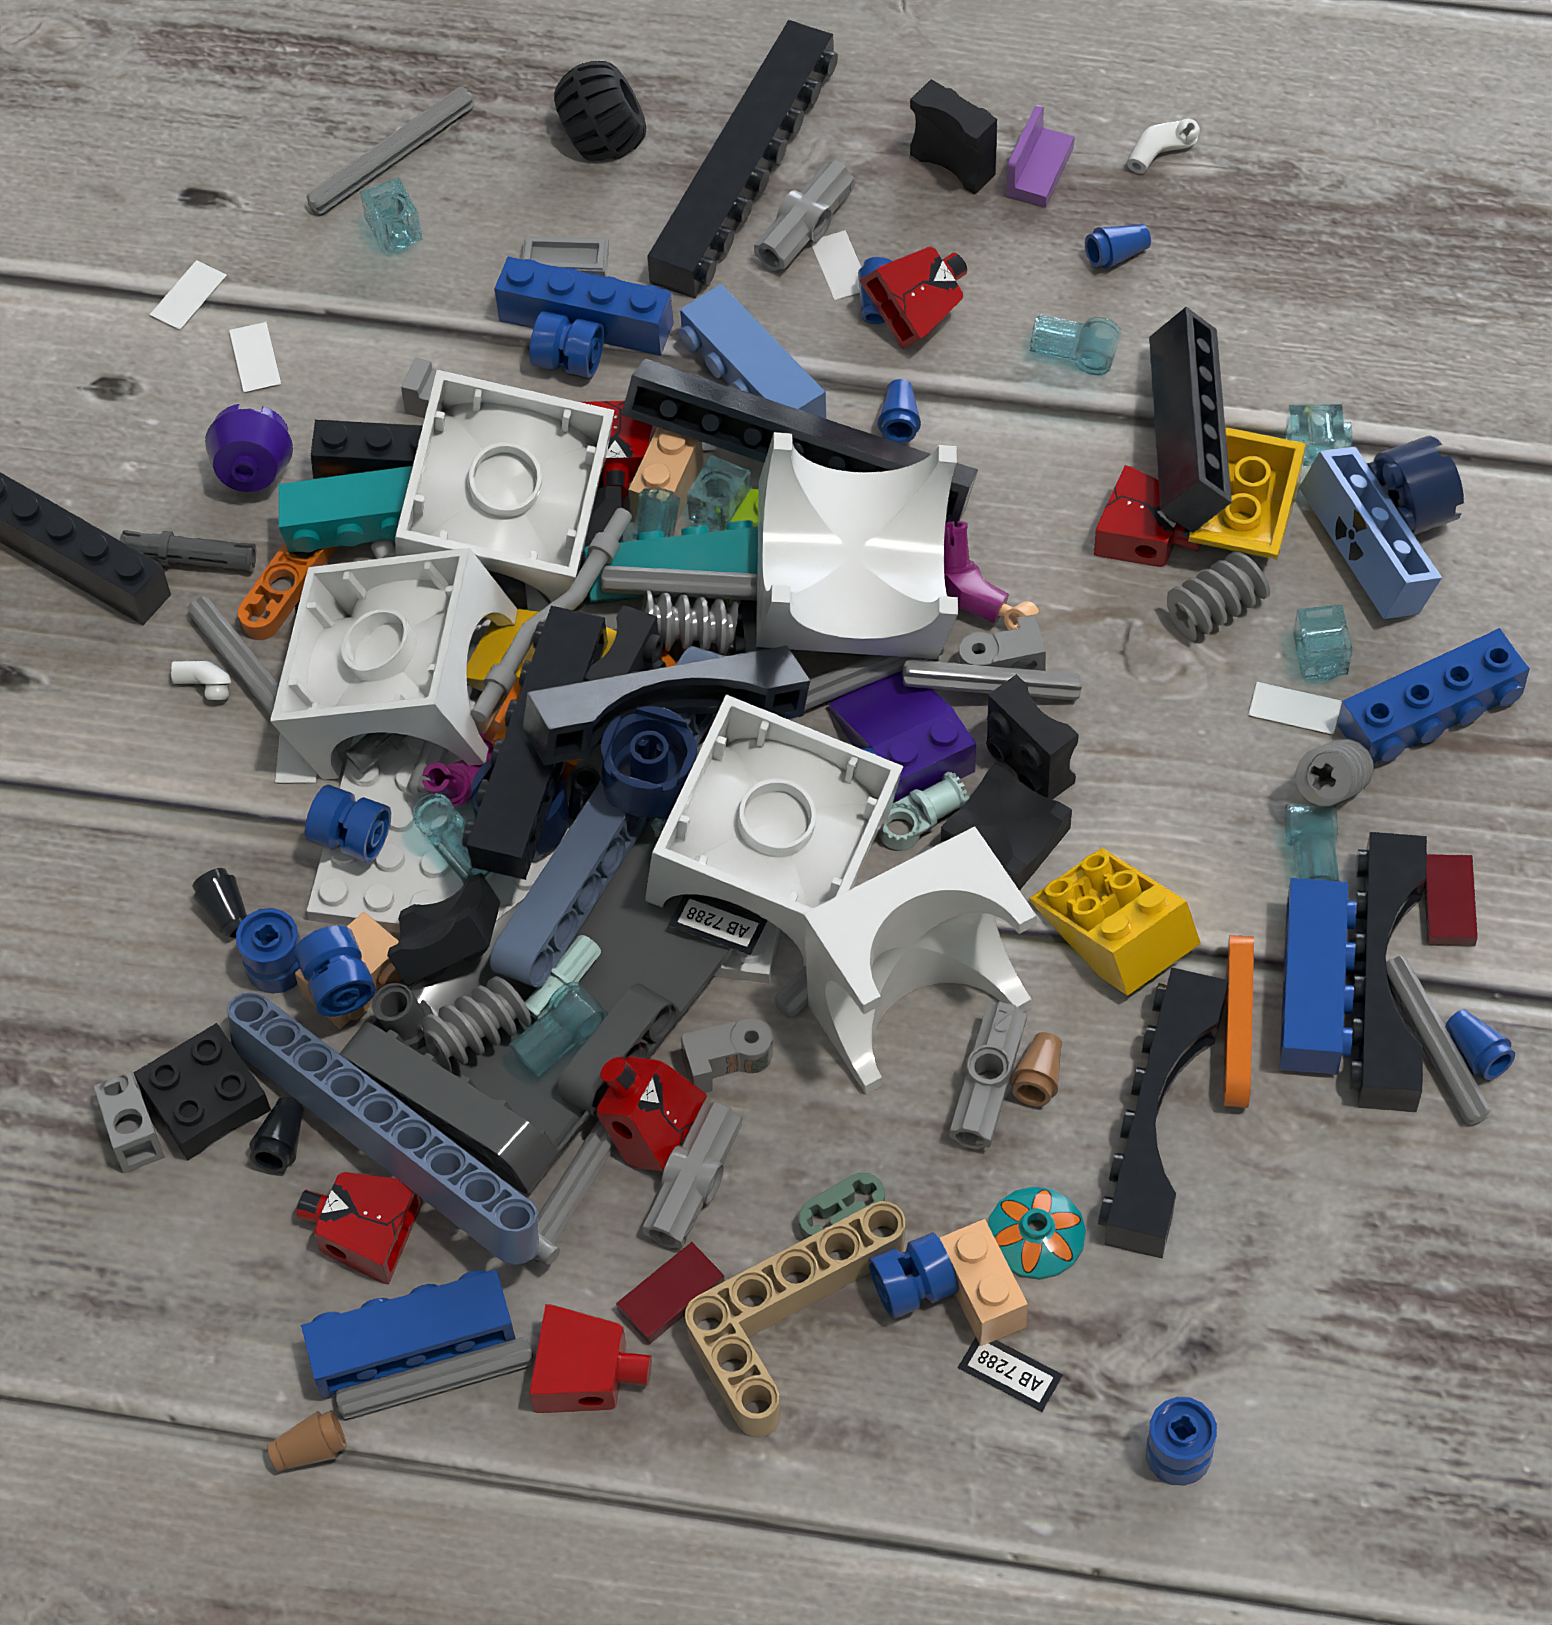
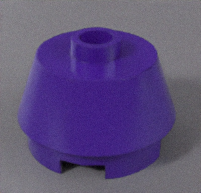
[205,404,293,492]

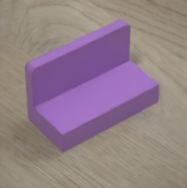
[1006,105,1075,208]

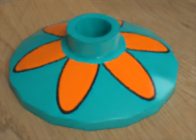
[988,1187,1086,1280]

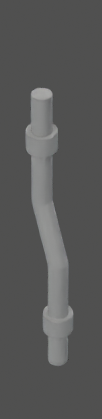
[470,508,632,722]

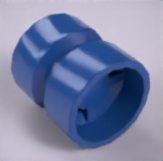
[529,311,604,378]
[305,784,391,863]
[236,908,301,994]
[294,925,376,1017]
[868,1232,959,1319]
[1146,1397,1217,1486]

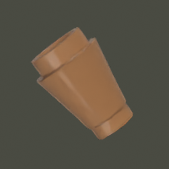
[1011,1032,1062,1106]
[267,1410,347,1472]

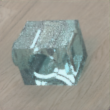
[360,177,423,254]
[1285,404,1352,467]
[687,455,752,531]
[1293,604,1353,680]

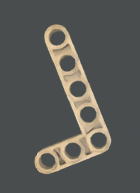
[685,1201,906,1437]

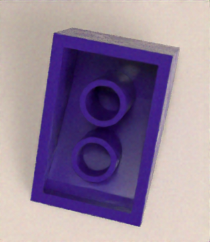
[828,671,976,803]

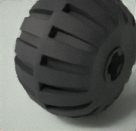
[554,61,646,161]

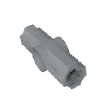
[754,161,855,272]
[949,1001,1027,1150]
[643,1101,742,1249]

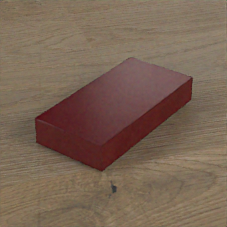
[1424,854,1478,946]
[616,1242,725,1344]

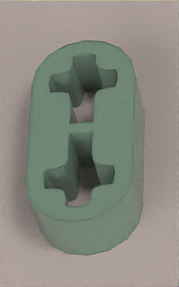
[799,1173,885,1239]

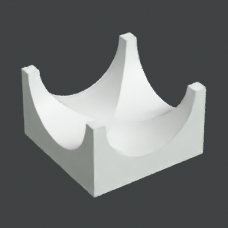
[395,370,614,603]
[756,432,958,659]
[270,548,518,780]
[645,695,903,966]
[803,826,1037,1095]

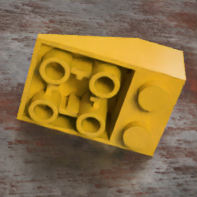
[1030,848,1201,996]

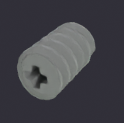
[1167,552,1270,641]
[642,590,738,656]
[1296,739,1374,806]
[422,976,532,1072]

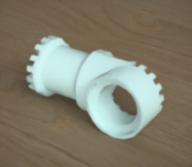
[879,772,970,851]

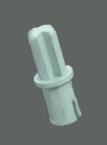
[525,935,601,1025]

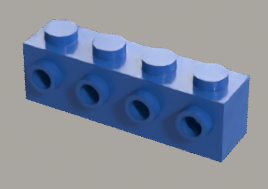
[494,256,674,356]
[1337,628,1530,764]
[1279,878,1357,1074]
[301,1269,516,1398]

